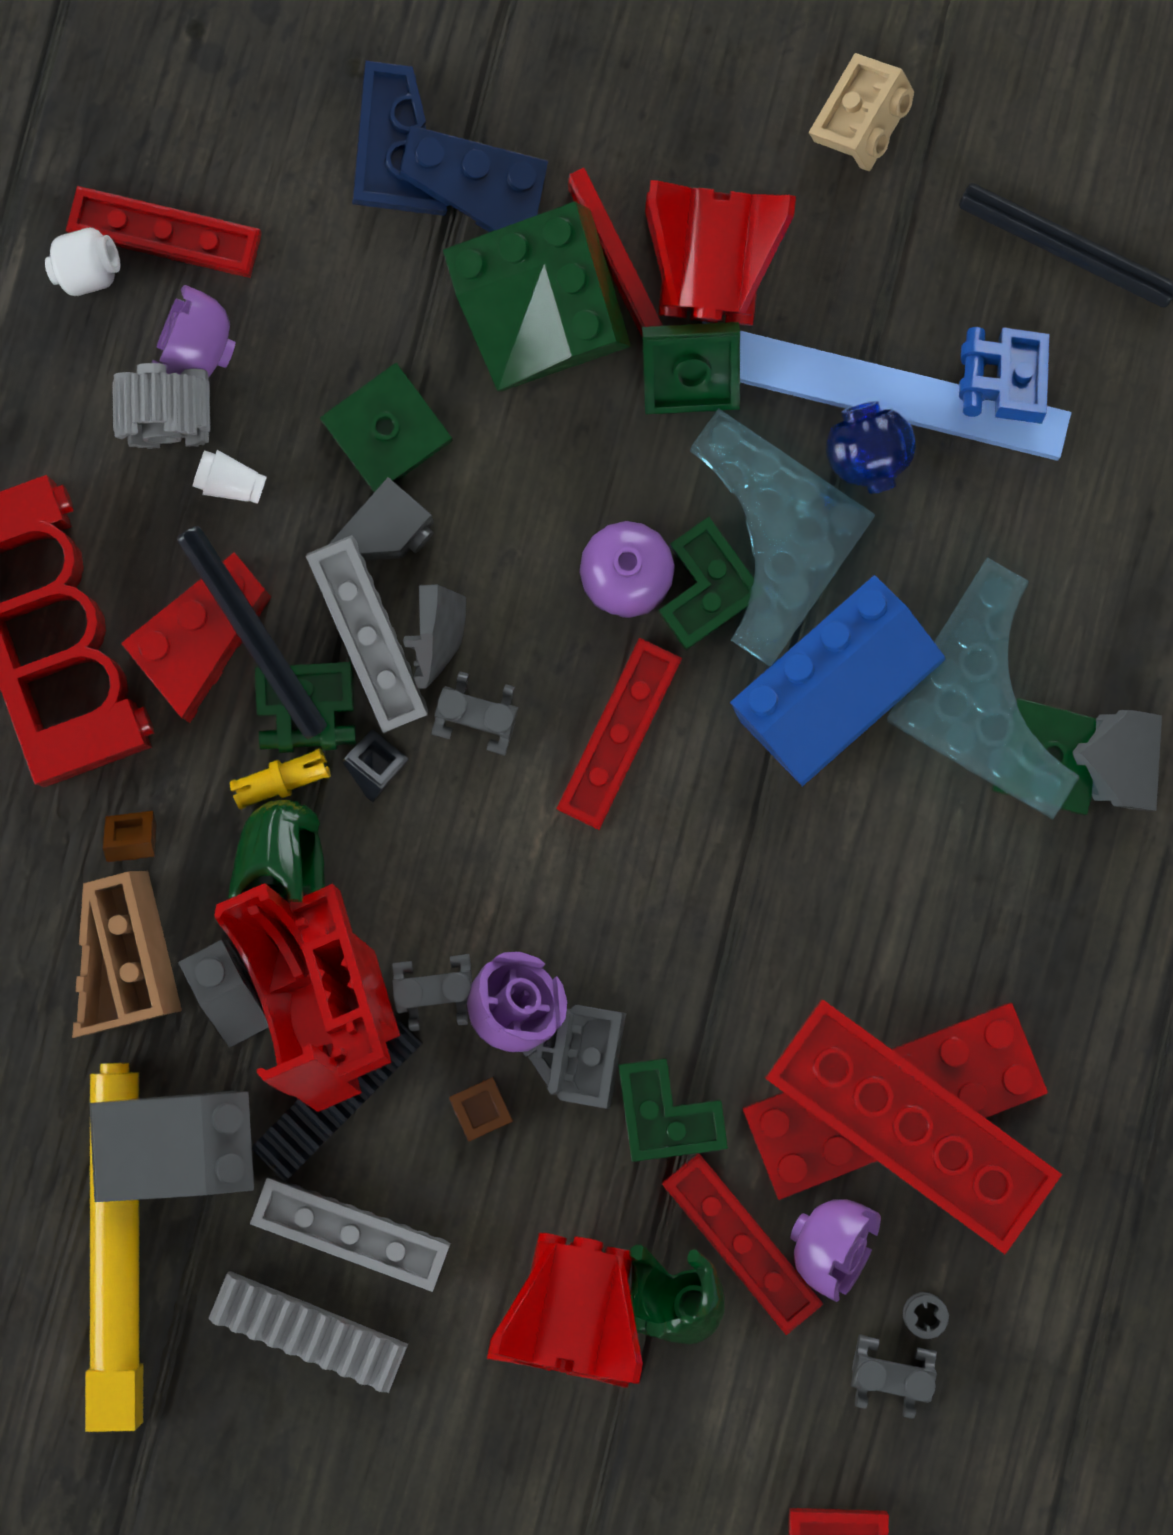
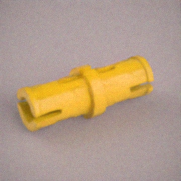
[230,748,331,810]

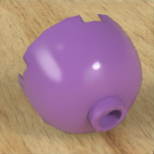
[152,285,236,378]
[580,521,675,618]
[467,952,567,1052]
[790,1199,881,1302]

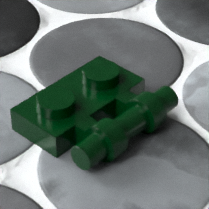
[255,662,356,753]

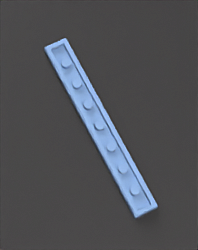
[702,321,1071,461]

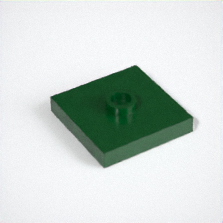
[642,322,740,415]
[320,363,453,492]
[991,698,1096,816]

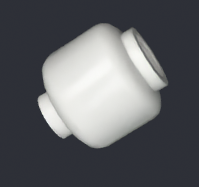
[45,228,120,296]

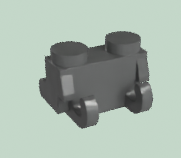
[432,671,519,756]
[392,954,473,1032]
[851,1334,937,1419]

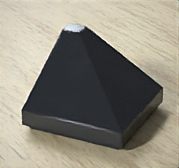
[342,729,409,802]

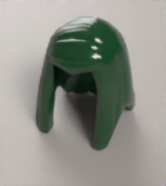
[228,800,325,902]
[629,1245,725,1344]

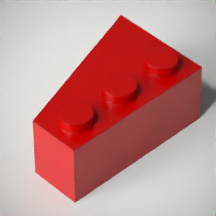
[121,552,271,723]

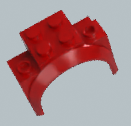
[214,883,400,1112]

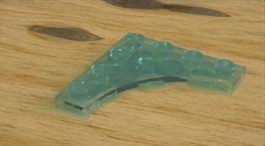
[690,408,875,667]
[887,558,1079,820]

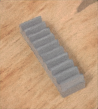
[306,535,428,733]
[250,1176,451,1292]
[208,1271,408,1393]

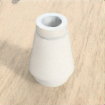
[193,450,267,504]

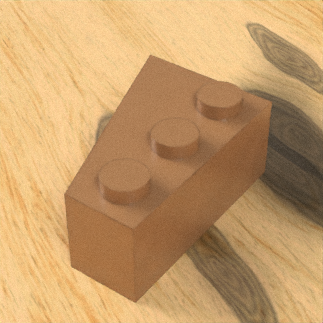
[72,871,182,1038]

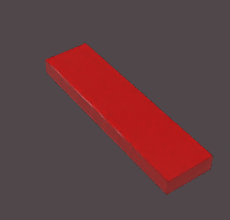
[568,168,663,339]
[66,186,262,278]
[556,638,682,830]
[662,1153,823,1335]

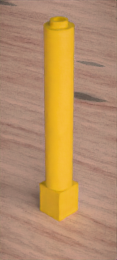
[85,1063,143,1432]

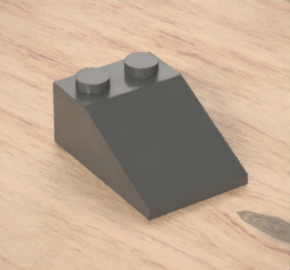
[89,1091,254,1202]

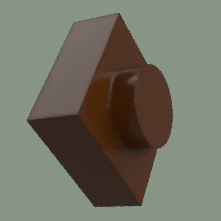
[103,810,157,862]
[449,1076,513,1142]

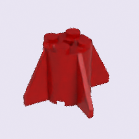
[645,180,796,326]
[487,1232,643,1388]

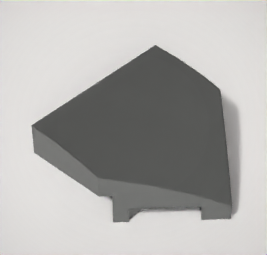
[403,584,466,689]
[1072,710,1162,811]
[523,1005,626,1109]

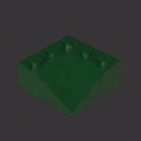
[443,201,631,392]

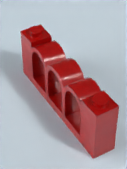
[0,475,154,787]

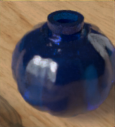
[826,401,916,494]

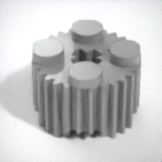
[113,363,210,449]

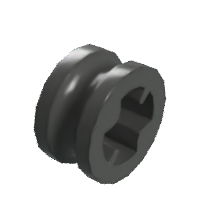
[903,1292,949,1339]

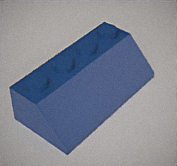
[730,575,946,787]

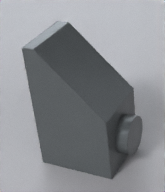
[328,477,434,560]
[178,940,268,1048]

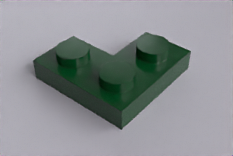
[658,517,765,651]
[618,1058,728,1162]

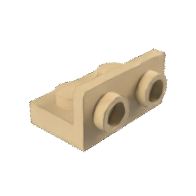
[809,53,914,171]

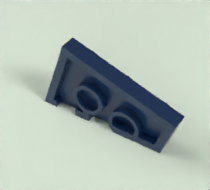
[352,61,447,216]
[399,125,548,232]

